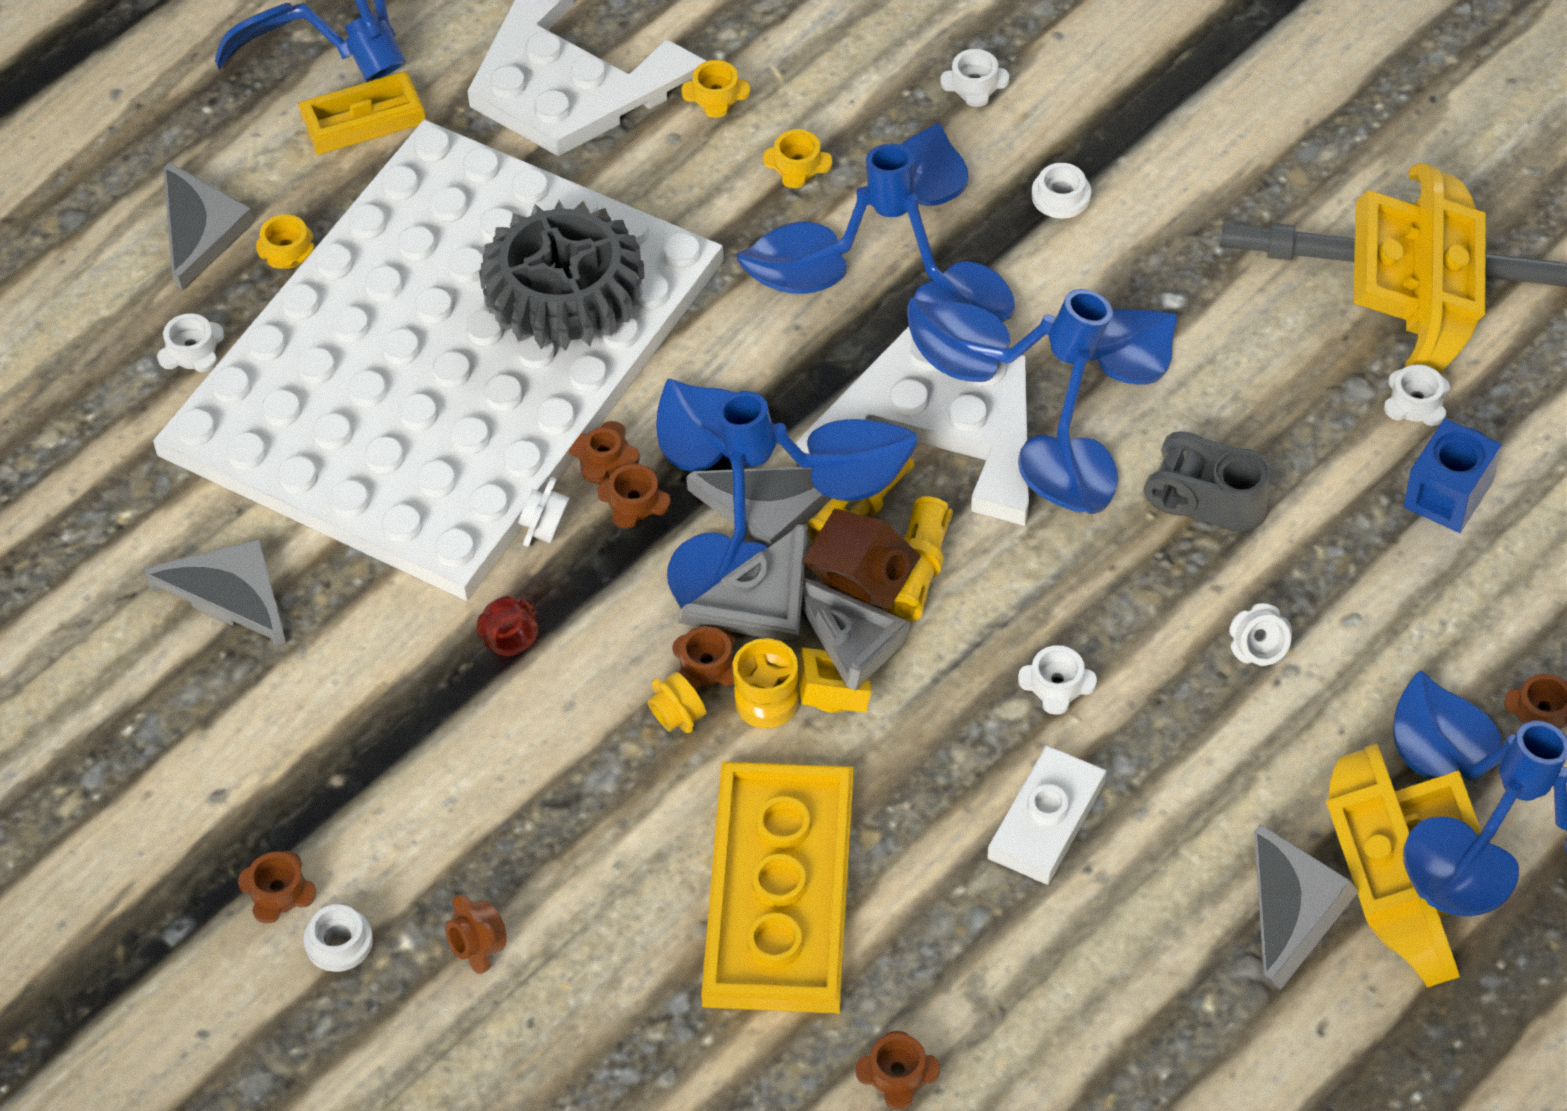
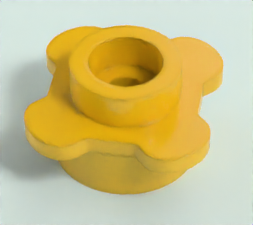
[681,60,750,118]
[763,129,832,188]

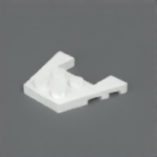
[467,0,706,156]
[794,326,1029,526]

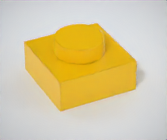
[798,647,872,713]

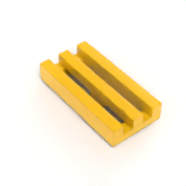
[297,71,426,156]

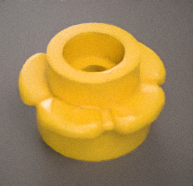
[256,214,315,269]
[647,672,706,733]

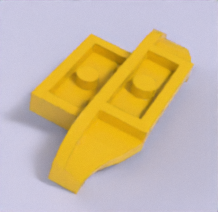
[1353,163,1486,373]
[1326,743,1481,988]

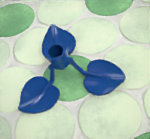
[215,0,406,82]
[737,123,1015,323]
[907,289,1177,514]
[656,378,918,610]
[1393,670,1567,916]

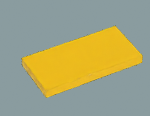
[701,761,854,1014]

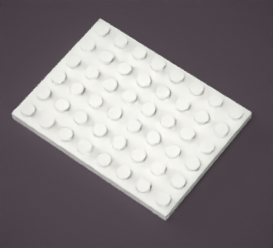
[153,119,724,601]

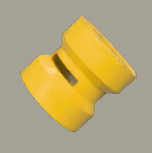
[733,638,799,729]

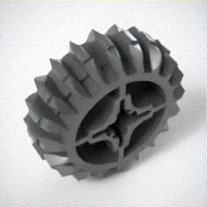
[479,200,645,351]

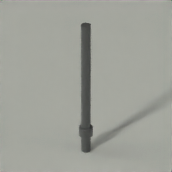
[1220,223,1567,287]

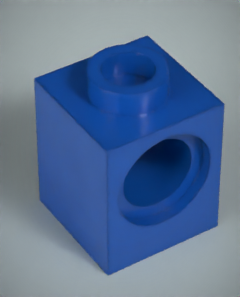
[1403,418,1502,533]

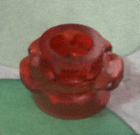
[476,596,538,656]

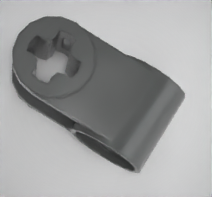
[1143,431,1271,532]

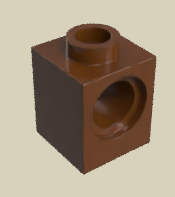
[802,508,921,610]

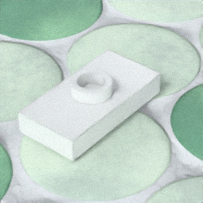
[988,745,1106,885]

